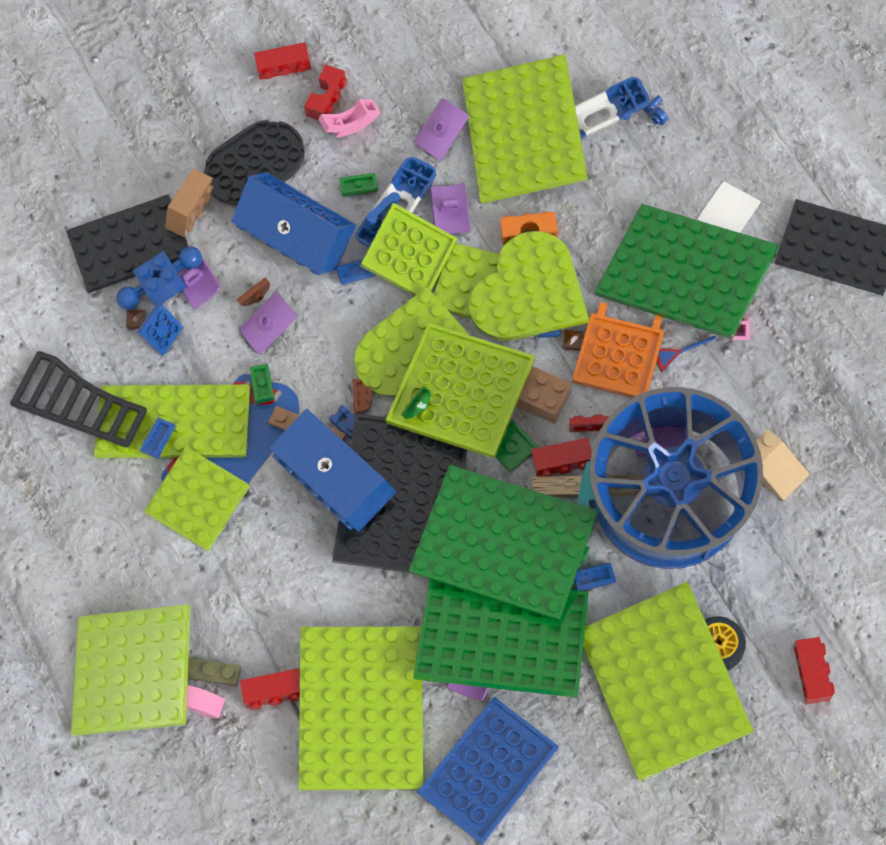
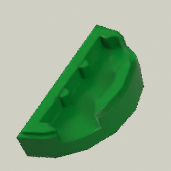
[401,386,431,419]

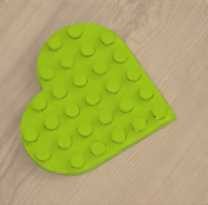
[469,231,589,341]
[354,287,469,397]

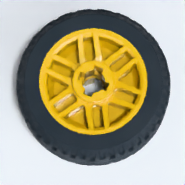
[705,616,746,671]

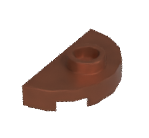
[237,277,270,306]
[352,379,373,414]

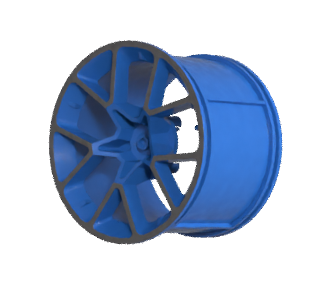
[590,387,763,569]

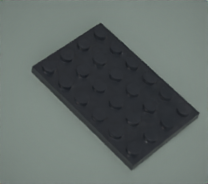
[66,194,188,293]
[775,199,886,296]

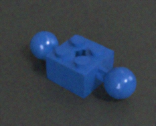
[116,246,202,310]

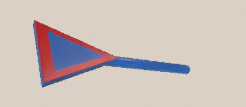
[657,336,716,372]

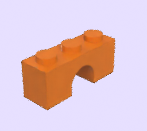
[500,211,558,246]

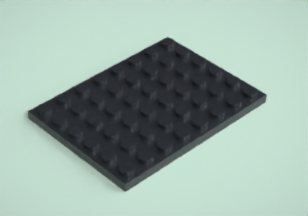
[332,413,467,573]

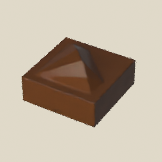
[126,309,146,329]
[562,330,583,351]

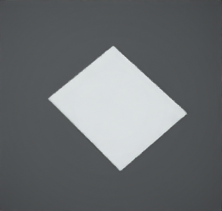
[697,181,761,233]

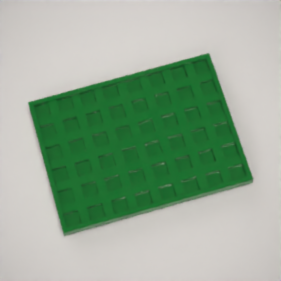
[594,204,778,340]
[409,465,598,621]
[413,580,589,698]

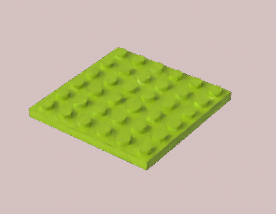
[386,323,536,459]
[71,604,190,736]

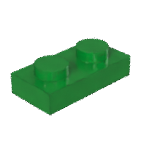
[339,173,378,197]
[250,364,275,404]

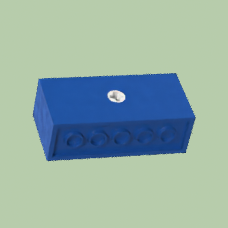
[231,172,356,275]
[269,408,396,532]

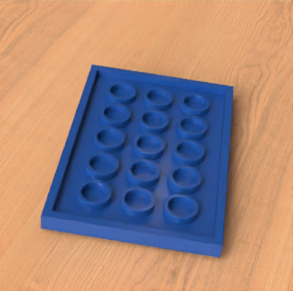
[417,697,559,845]

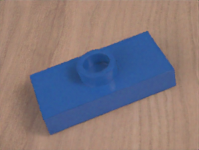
[336,259,376,285]
[140,417,176,459]
[574,563,616,591]

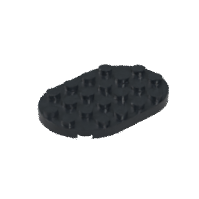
[204,120,305,205]

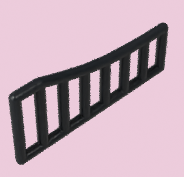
[10,351,147,448]

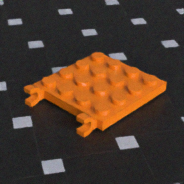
[572,302,665,398]

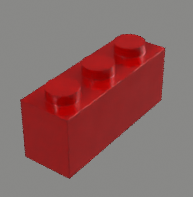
[254,42,311,80]
[531,438,592,477]
[793,637,835,705]
[240,668,300,710]

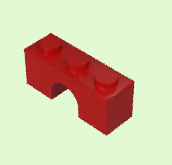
[304,65,348,121]

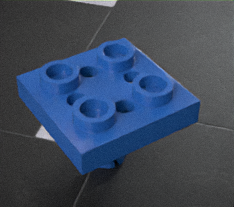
[136,303,184,356]

